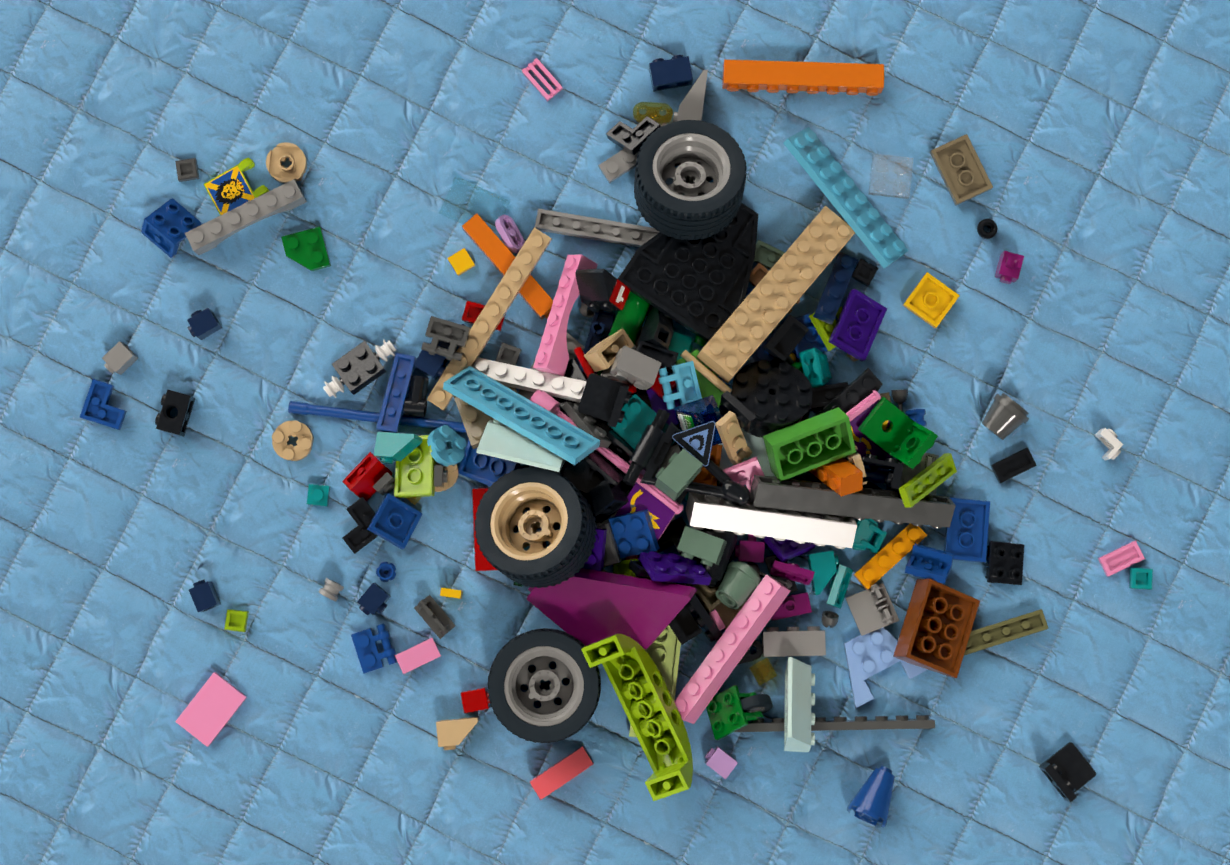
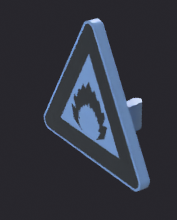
[672,421,716,466]

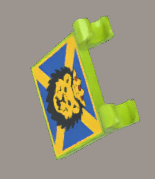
[204,158,269,215]

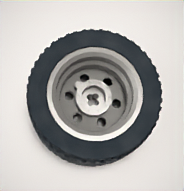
[634,120,747,240]
[488,628,601,743]

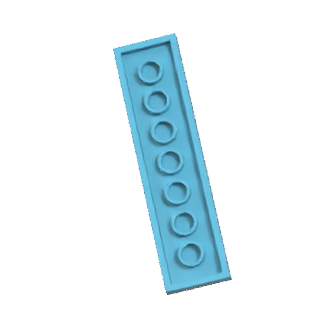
[783,127,909,269]
[443,366,600,465]

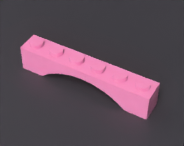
[533,254,598,376]

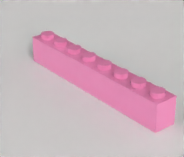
[674,574,790,724]

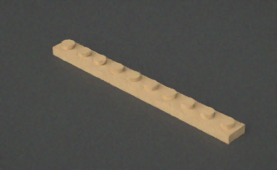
[426,227,552,410]

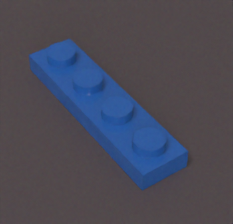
[376,353,416,433]

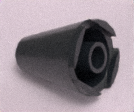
[699,528,738,587]

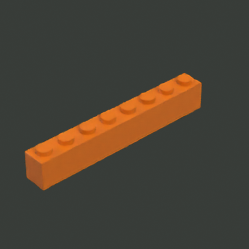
[722,59,884,96]

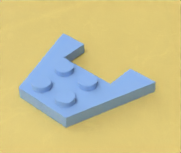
[844,627,928,708]

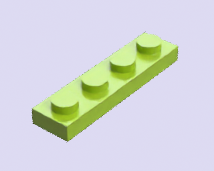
[899,453,957,508]

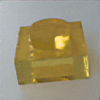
[749,657,777,686]

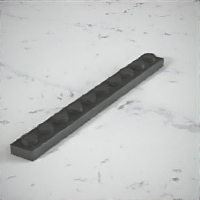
[735,715,935,732]

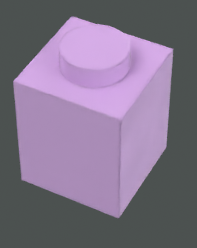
[705,746,738,779]

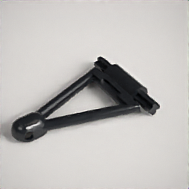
[622,409,750,506]

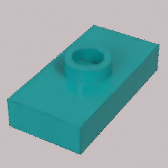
[826,565,853,609]

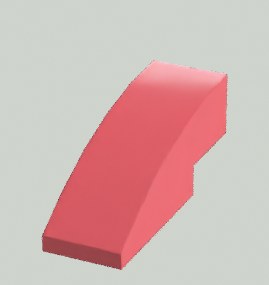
[530,746,594,800]

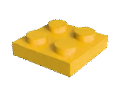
[903,272,960,329]

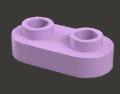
[495,215,525,254]

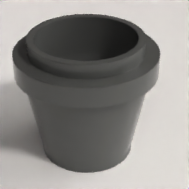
[982,393,1029,440]

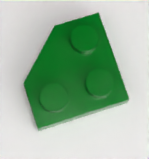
[281,227,331,271]

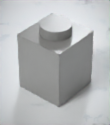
[102,341,138,375]

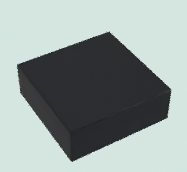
[851,259,878,286]

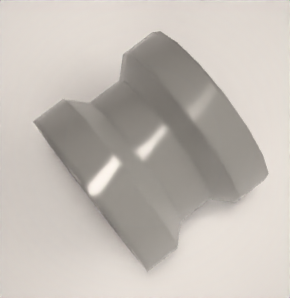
[319,578,344,602]

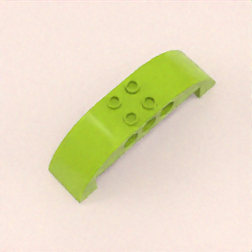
[581,634,693,801]

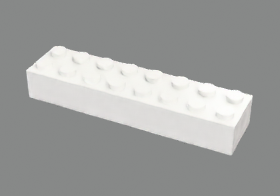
[685,492,857,549]

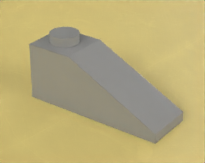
[673,70,708,122]

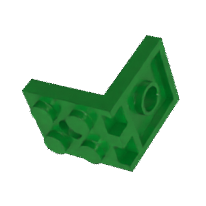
[858,397,938,469]

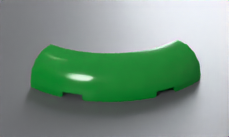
[597,291,651,376]

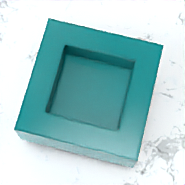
[307,484,330,507]
[1129,568,1153,590]

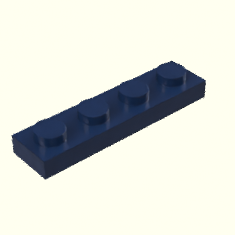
[813,252,858,325]

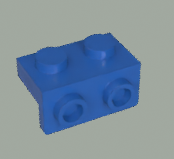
[905,543,954,584]

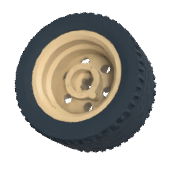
[474,466,597,588]

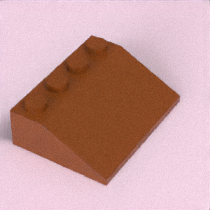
[893,579,980,678]

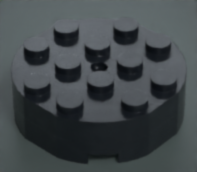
[731,360,813,438]

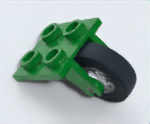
[706,685,773,740]

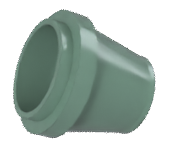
[715,561,762,610]

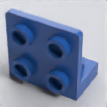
[141,198,201,258]

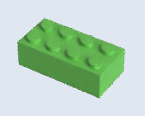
[763,407,856,482]

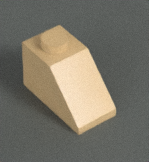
[584,329,634,372]
[436,717,479,750]

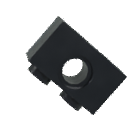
[155,389,196,437]

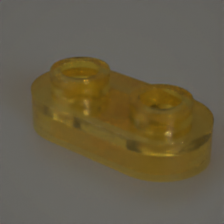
[633,102,673,125]

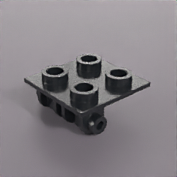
[985,541,1024,585]

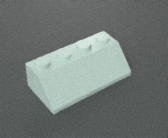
[784,657,815,752]

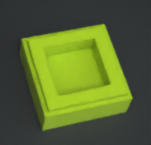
[224,609,249,632]

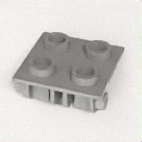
[845,583,900,636]

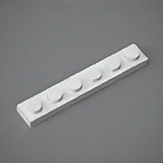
[473,357,587,403]

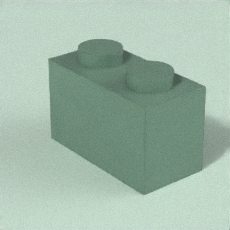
[655,449,703,501]
[677,526,727,567]

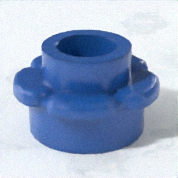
[376,562,396,582]

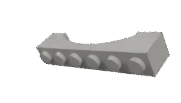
[185,179,307,255]

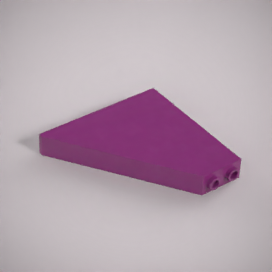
[526,568,697,651]

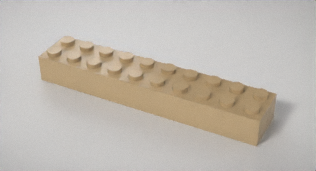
[697,205,855,383]

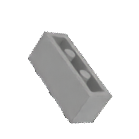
[761,626,826,657]

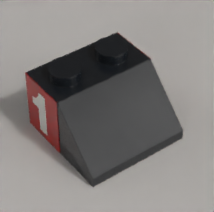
[575,269,630,313]

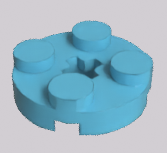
[427,425,467,467]

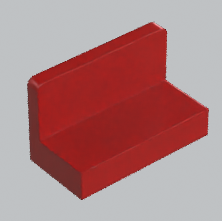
[342,452,393,501]

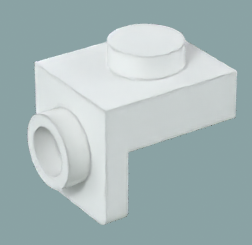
[1094,428,1124,461]

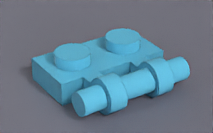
[658,361,702,410]

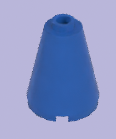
[847,766,895,828]

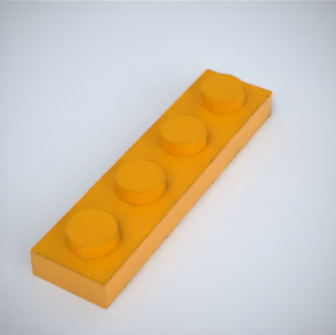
[853,523,927,590]

